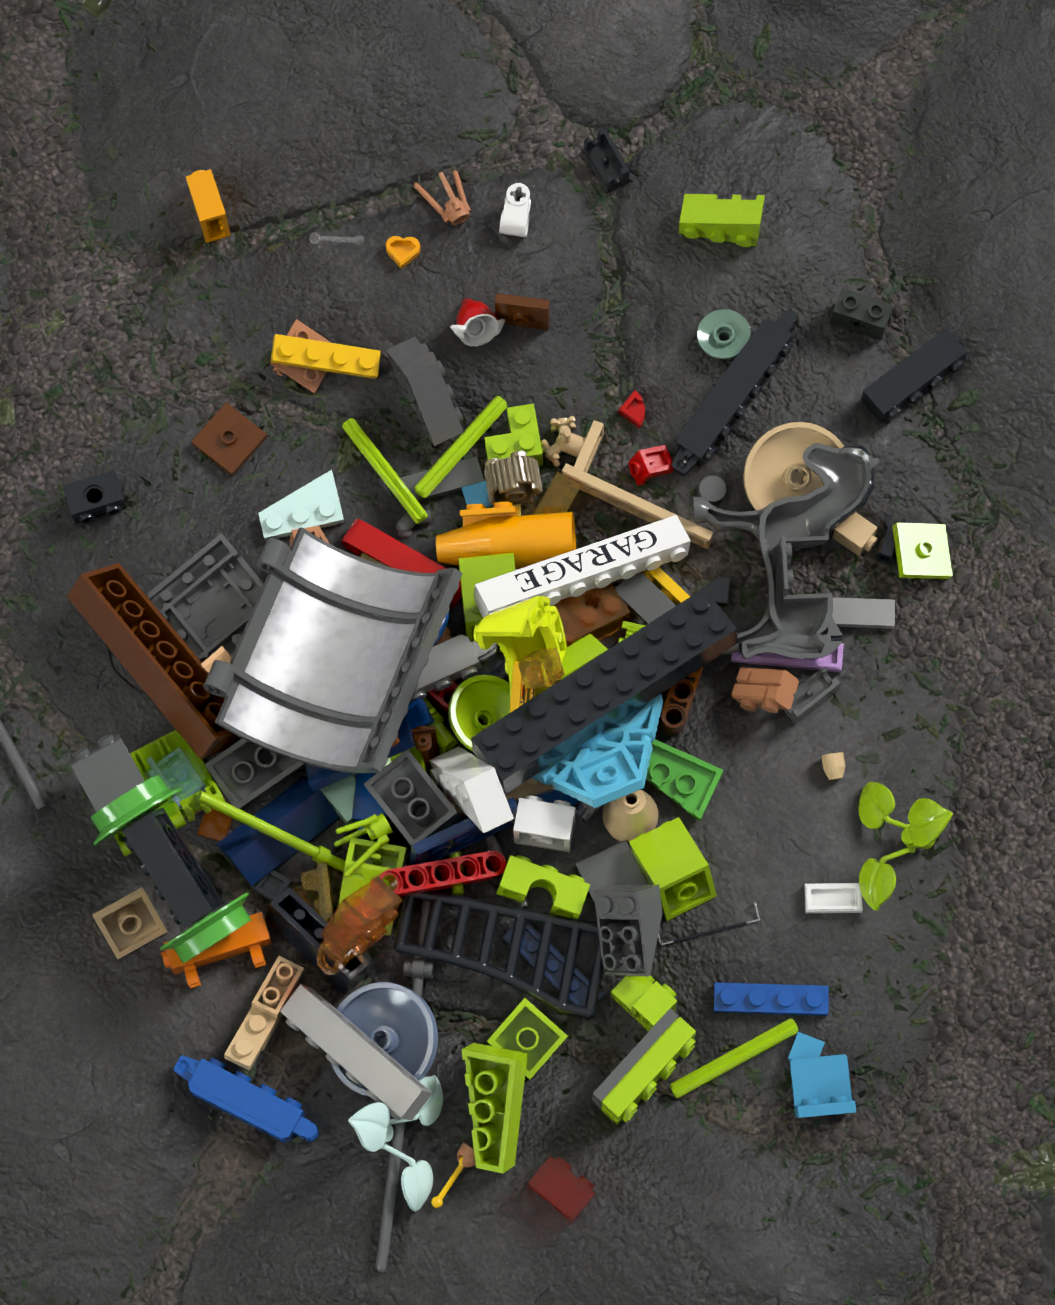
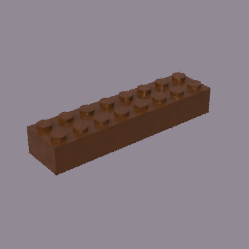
[67,563,242,759]

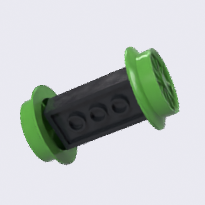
[91,775,251,964]

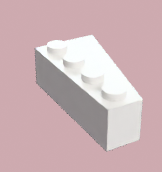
[429,746,514,833]

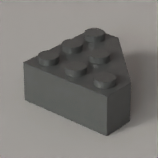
[386,337,464,446]

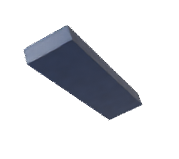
[502,922,604,1006]

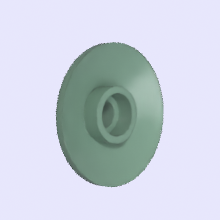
[697,309,751,359]

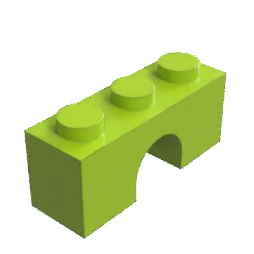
[496,855,590,919]

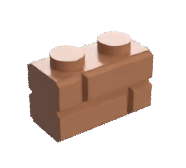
[732,667,799,713]

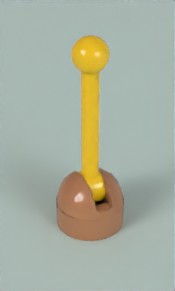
[431,1142,475,1208]

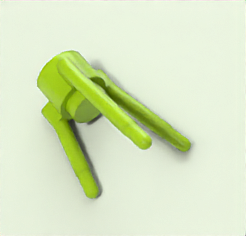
[334,813,393,877]

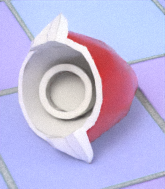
[450,298,505,346]

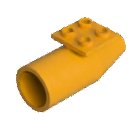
[436,502,576,570]

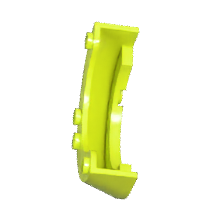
[474,596,567,766]

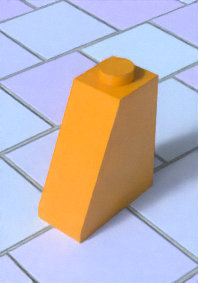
[186,169,231,243]

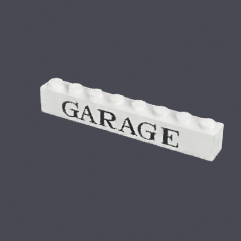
[473,515,691,618]

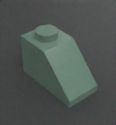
[320,773,357,825]

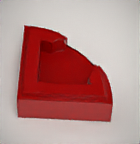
[618,390,645,429]

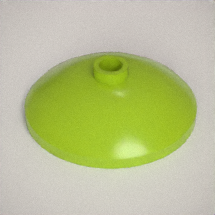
[448,675,510,751]

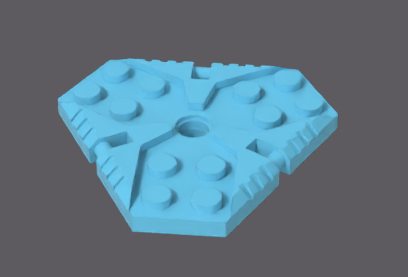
[531,694,663,808]

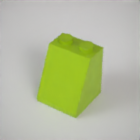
[629,817,717,921]

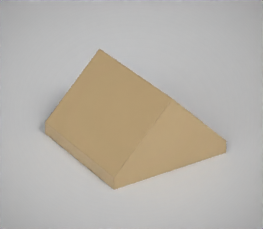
[92,887,167,959]

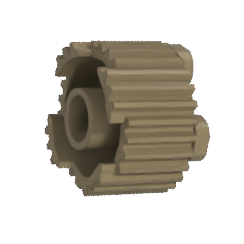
[484,451,543,506]

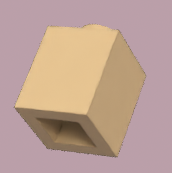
[833,513,878,556]

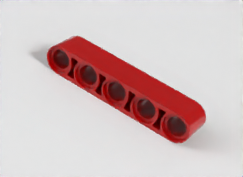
[341,519,462,608]
[369,851,506,900]

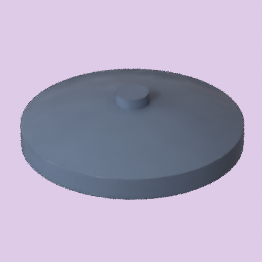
[331,982,438,1096]

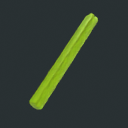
[415,396,507,498]
[342,418,428,524]
[670,1019,798,1098]

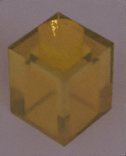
[518,648,565,689]

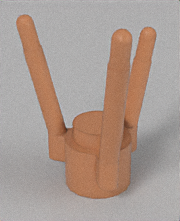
[414,170,471,225]

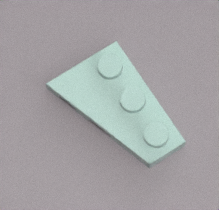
[258,470,345,542]

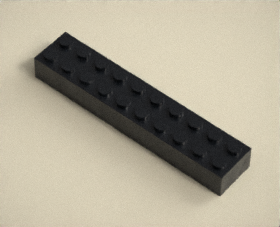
[471,588,737,794]

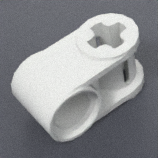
[499,183,531,237]

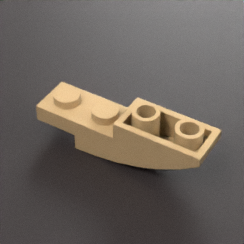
[224,956,304,1071]

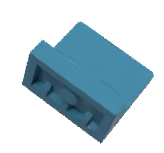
[790,1054,856,1118]

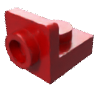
[628,445,673,486]

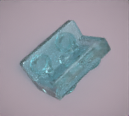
[146,747,207,808]

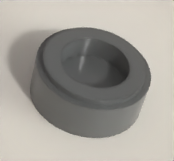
[698,476,726,504]

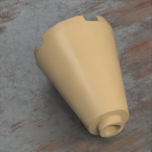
[602,789,658,843]

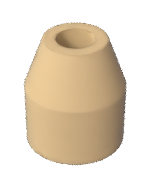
[821,752,845,780]

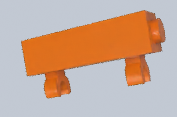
[161,912,272,989]

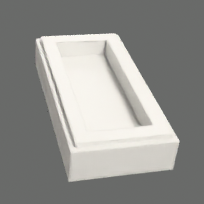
[804,883,863,913]

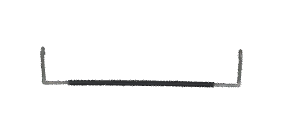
[658,902,760,945]

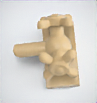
[541,416,604,473]

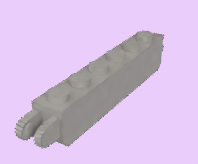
[411,634,498,702]

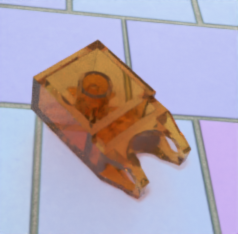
[551,583,630,647]
[317,877,403,975]

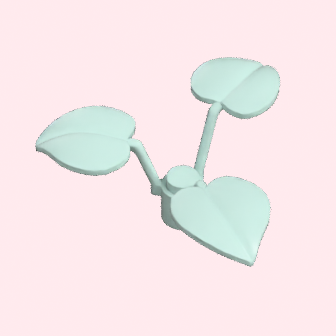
[348,1075,443,1212]

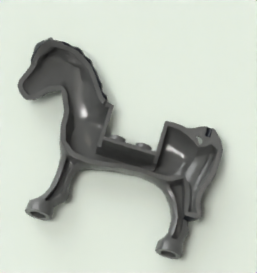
[693,443,880,660]

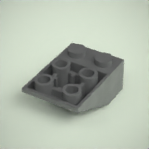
[594,884,662,977]

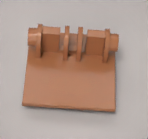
[270,319,331,393]

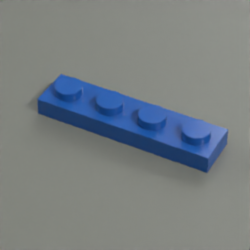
[714,983,829,1016]

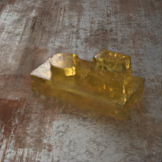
[532,471,581,515]
[301,862,335,924]

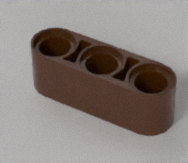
[661,666,703,735]

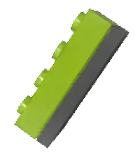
[592,1008,696,1125]

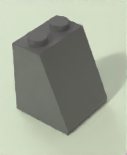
[69,733,145,812]

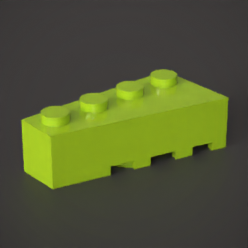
[462,1043,528,1173]

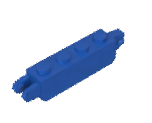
[173,1055,319,1143]

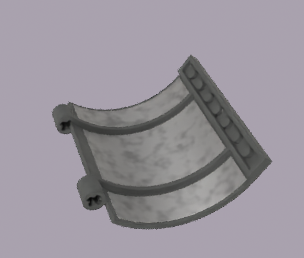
[203,527,463,773]

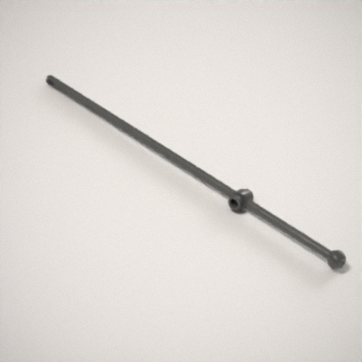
[375,869,438,1273]

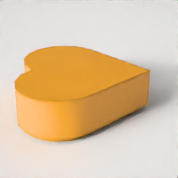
[385,236,421,269]

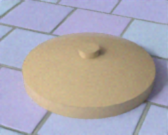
[743,422,844,511]

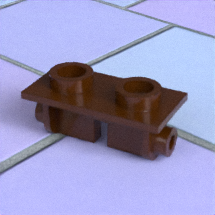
[411,726,439,771]

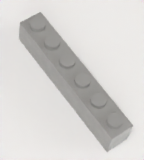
[280,984,433,1120]

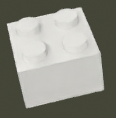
[513,796,575,852]

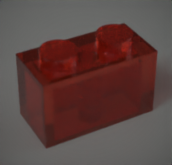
[528,1156,595,1223]

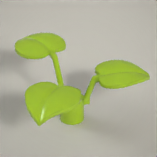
[859,782,953,911]

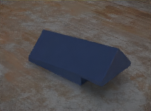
[216,776,340,887]

